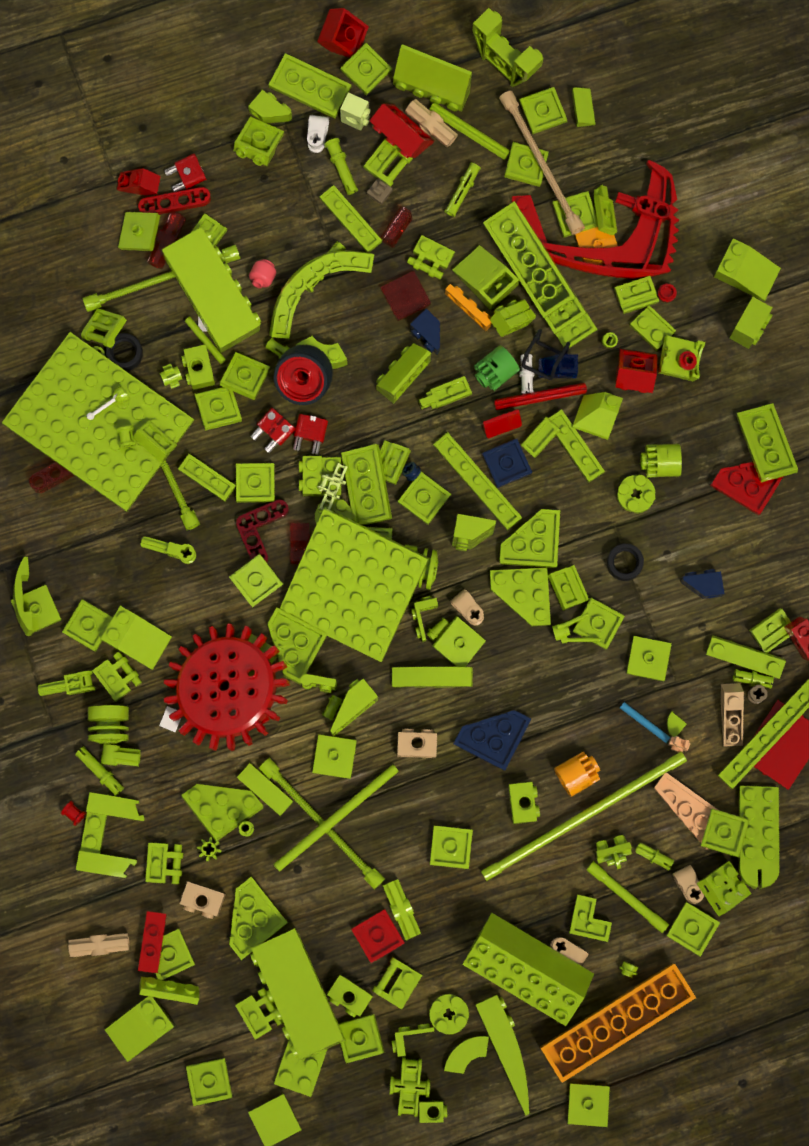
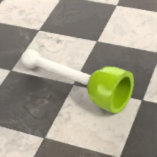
[87,386,130,420]

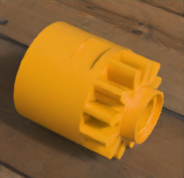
[554,751,600,797]

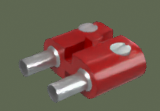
[250,407,296,453]

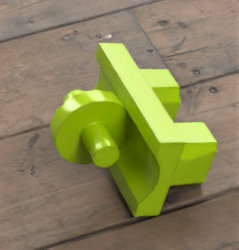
[596,835,632,870]

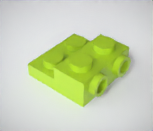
[233,116,284,166]
[299,456,341,497]

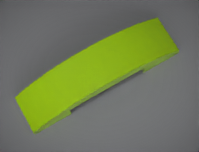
[13,557,33,636]

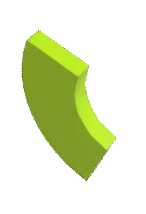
[444,1036,489,1074]

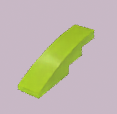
[392,667,473,688]

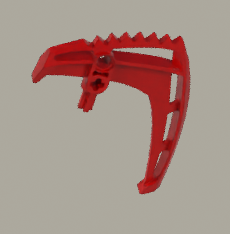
[542,160,679,278]

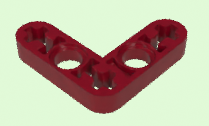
[236,500,289,563]

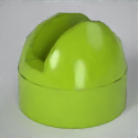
[602,332,618,348]

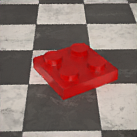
[351,909,405,963]

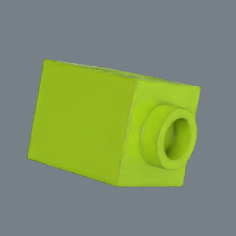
[419,1101,447,1123]

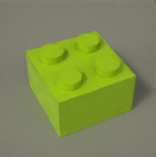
[729,297,773,349]

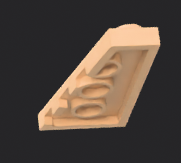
[654,773,718,850]

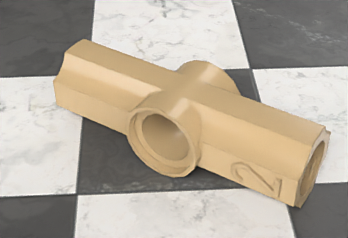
[405,99,458,147]
[68,933,130,957]

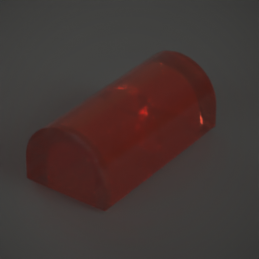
[380,207,413,248]

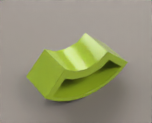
[296,336,348,369]

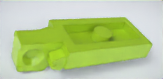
[594,185,617,235]
[419,376,472,409]

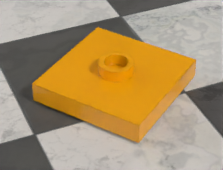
[574,227,618,265]

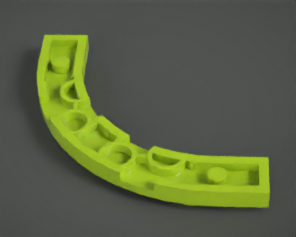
[269,250,374,339]

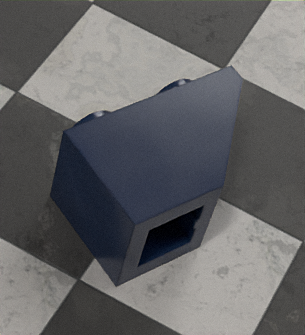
[410,309,440,355]
[681,569,725,599]

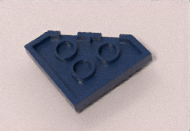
[453,710,531,771]

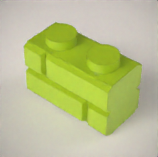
[490,300,536,337]

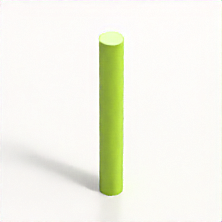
[185,317,226,364]

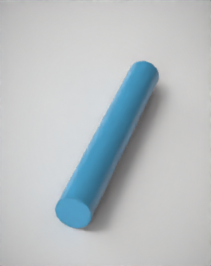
[620,702,670,743]

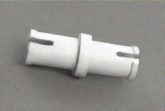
[519,354,534,394]

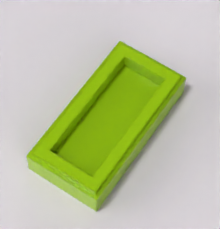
[521,417,561,458]

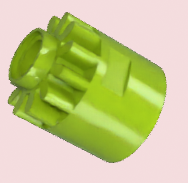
[640,444,682,477]

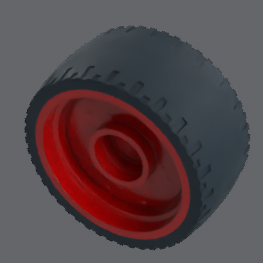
[274,345,333,405]

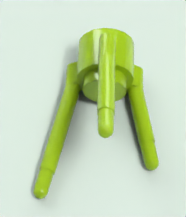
[552,613,601,644]

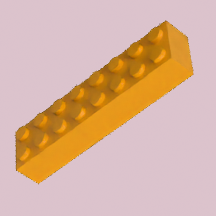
[539,963,696,1083]

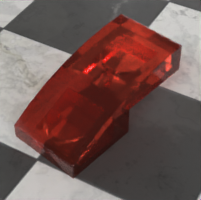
[290,523,310,564]

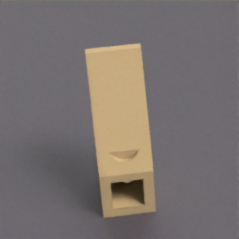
[721,683,744,746]

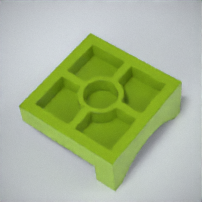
[658,335,705,381]

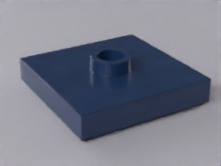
[482,439,532,489]

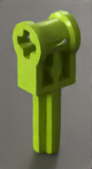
[141,536,196,564]
[38,671,95,696]

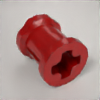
[61,800,86,826]

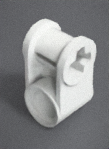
[307,115,329,153]

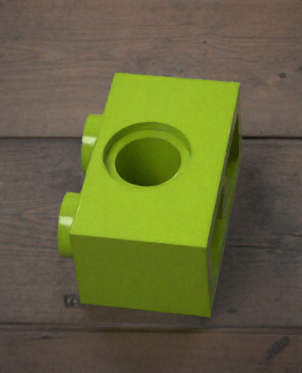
[181,345,215,390]
[508,782,540,824]
[327,974,373,1018]

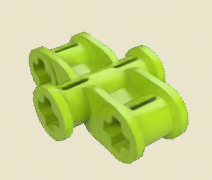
[389,1057,430,1117]

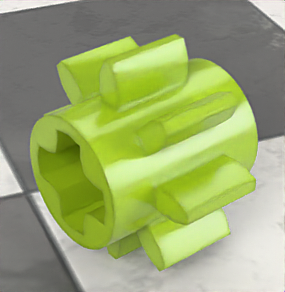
[160,364,182,389]
[197,837,222,862]

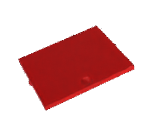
[753,700,809,790]

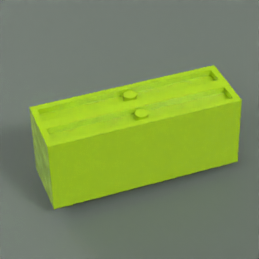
[162,227,261,353]
[462,913,594,1026]
[250,929,346,1061]

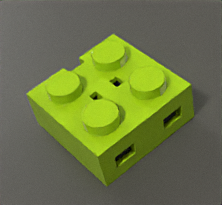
[696,861,751,916]

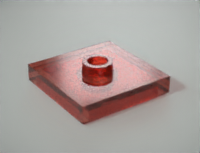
[381,271,431,321]

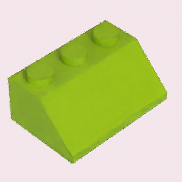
[376,343,431,404]
[452,514,496,551]

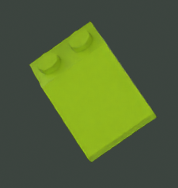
[714,239,781,302]
[101,606,172,670]
[330,679,378,737]
[105,996,176,1062]

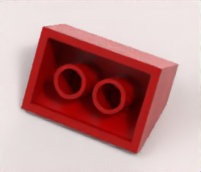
[369,103,435,158]

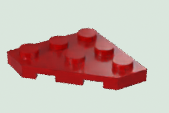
[710,462,784,516]

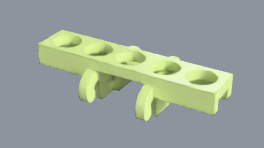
[317,463,348,510]

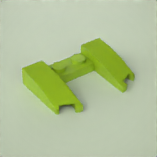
[76,792,145,878]

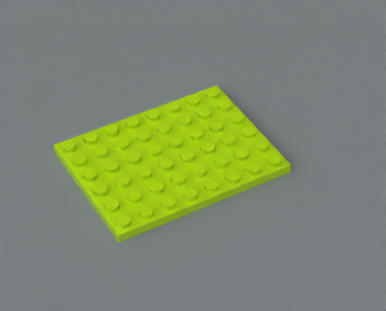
[2,332,194,512]

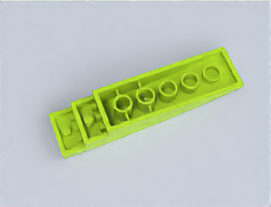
[483,201,598,349]

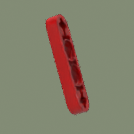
[138,187,211,215]

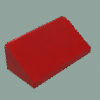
[482,409,522,439]

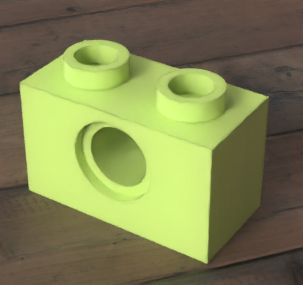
[340,93,371,130]

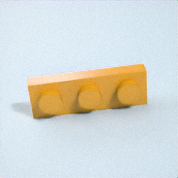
[445,284,492,331]

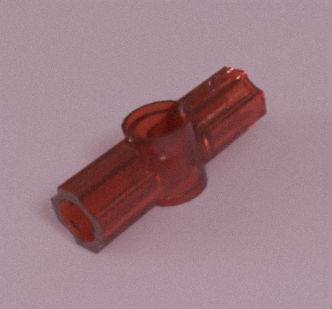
[147,212,186,269]

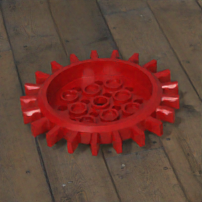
[164,624,290,751]

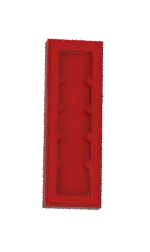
[138,911,167,973]

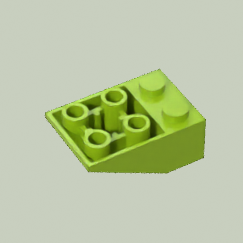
[452,245,519,311]

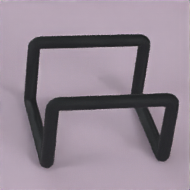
[521,329,570,380]

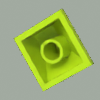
[572,392,623,440]

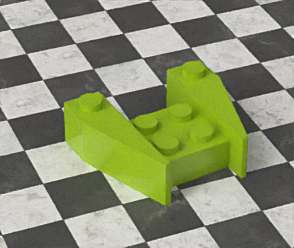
[472,8,543,87]

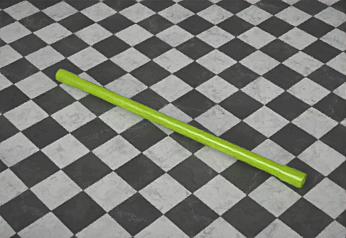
[481,751,687,881]

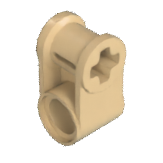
[450,589,484,626]
[673,865,704,904]
[550,938,589,966]

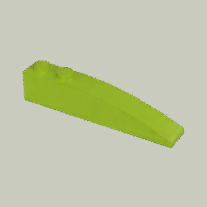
[475,995,529,1115]

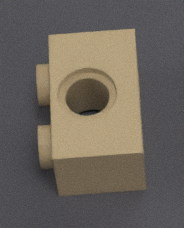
[397,729,437,758]
[180,882,226,919]

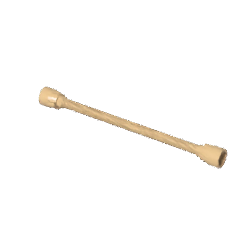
[499,91,585,235]

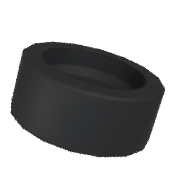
[106,333,143,371]
[607,543,644,581]

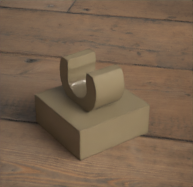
[367,178,393,205]

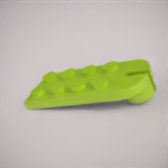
[739,786,779,890]

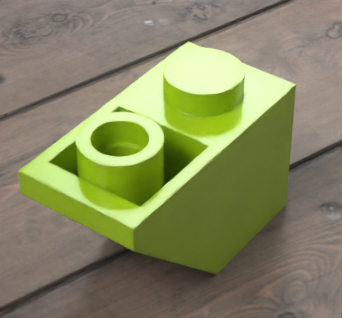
[248,90,292,124]

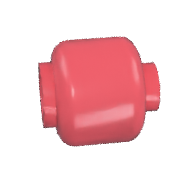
[249,259,276,288]

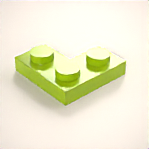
[569,895,612,942]

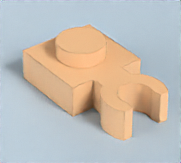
[668,736,690,753]

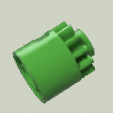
[474,345,520,391]

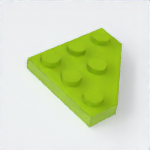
[499,509,560,568]
[490,568,551,627]
[267,607,328,685]
[181,784,263,842]
[229,877,288,960]

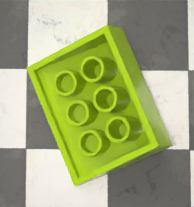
[393,44,472,112]

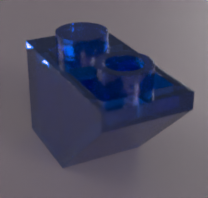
[539,354,578,378]

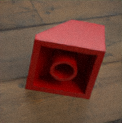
[317,8,369,58]
[615,349,657,393]

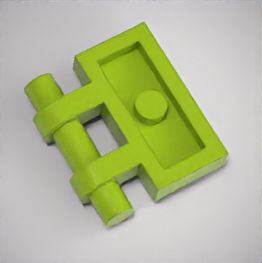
[407,235,455,280]
[92,652,142,702]
[145,843,183,884]
[235,988,283,1040]

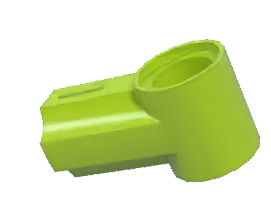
[101,744,141,767]

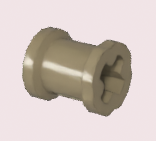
[747,685,767,704]

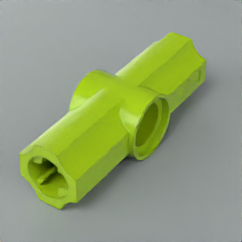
[383,879,421,940]

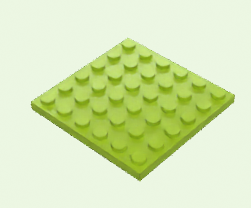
[280,508,429,662]

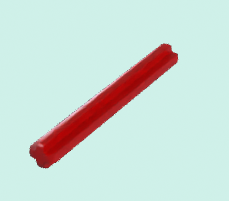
[494,383,587,410]

